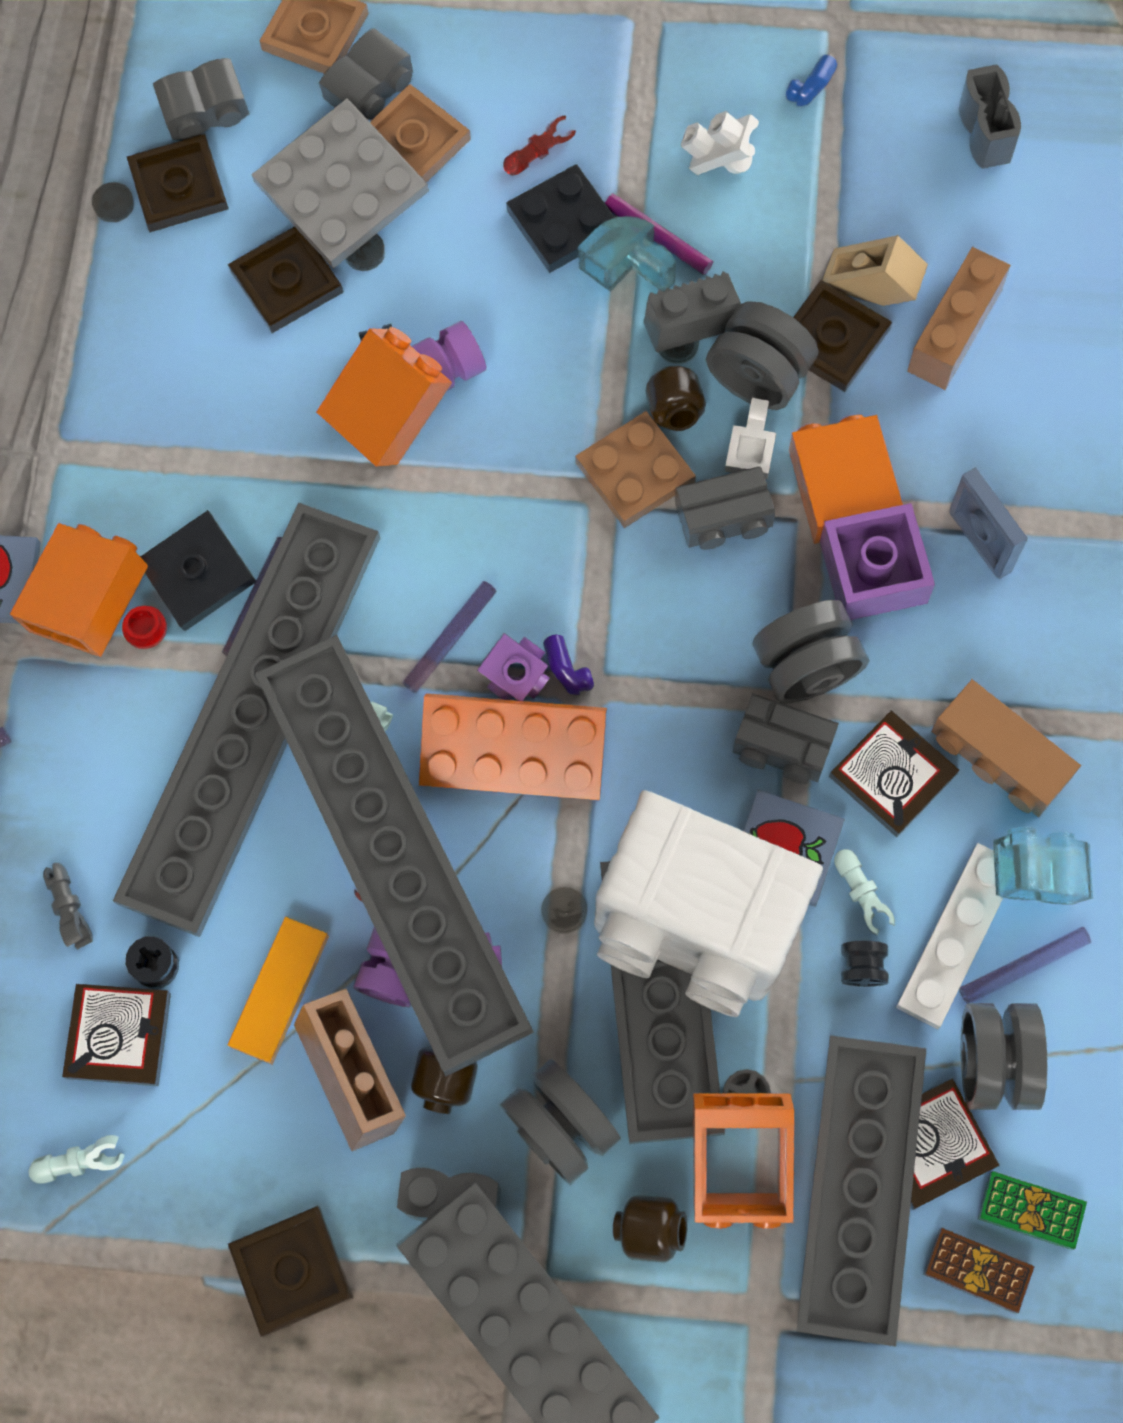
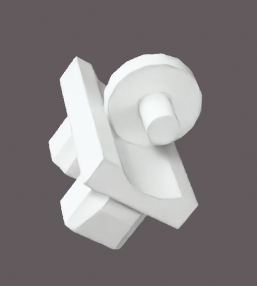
[681,111,759,175]

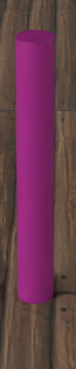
[605,193,713,275]

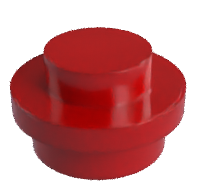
[122,606,167,649]

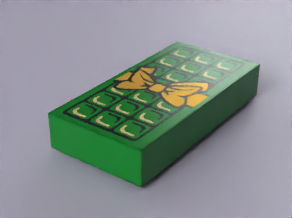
[978,1171,1087,1250]

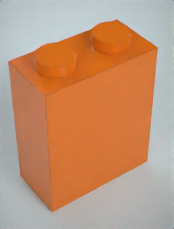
[316,327,452,467]
[789,414,903,544]
[10,523,148,657]

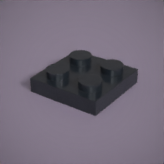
[506,164,620,273]

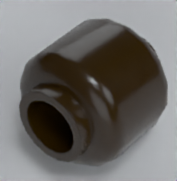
[645,366,706,431]
[411,1046,478,1114]
[613,1195,687,1262]

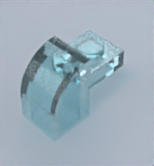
[578,217,676,292]

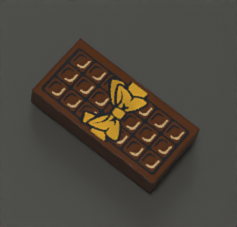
[923,1228,1035,1314]

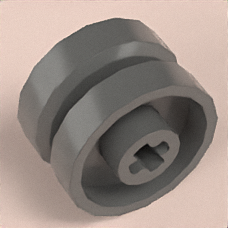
[706,301,819,410]
[752,600,870,703]
[960,1003,1048,1110]
[500,1058,621,1185]

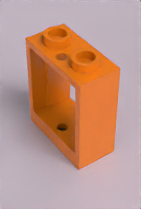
[693,1093,794,1229]

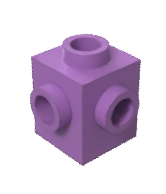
[477,633,550,701]

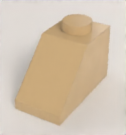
[822,235,928,306]

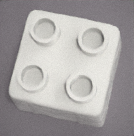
[594,790,823,1017]

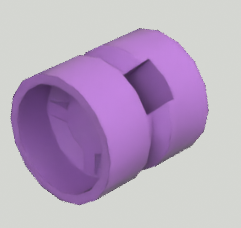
[411,321,487,391]
[353,927,411,1007]

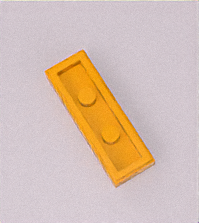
[227,917,329,1065]

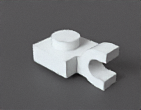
[725,398,776,479]

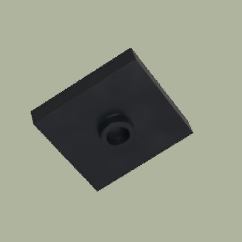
[140,510,257,631]

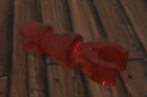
[503,116,576,175]

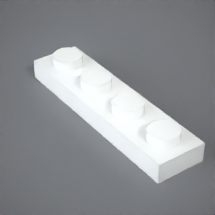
[896,843,1020,1030]

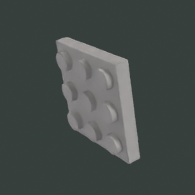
[251,98,429,269]

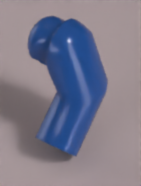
[785,55,837,107]

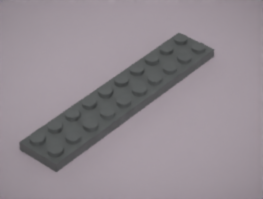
[113,502,380,937]
[255,635,534,1076]

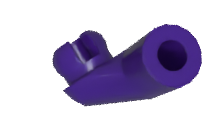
[543,634,594,695]

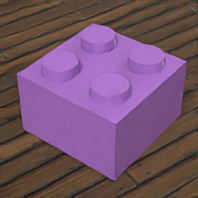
[820,503,935,620]

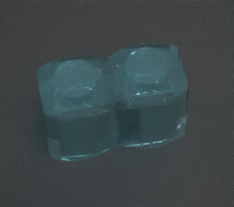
[993,827,1093,905]

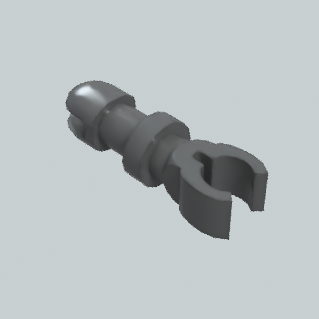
[43,863,93,950]

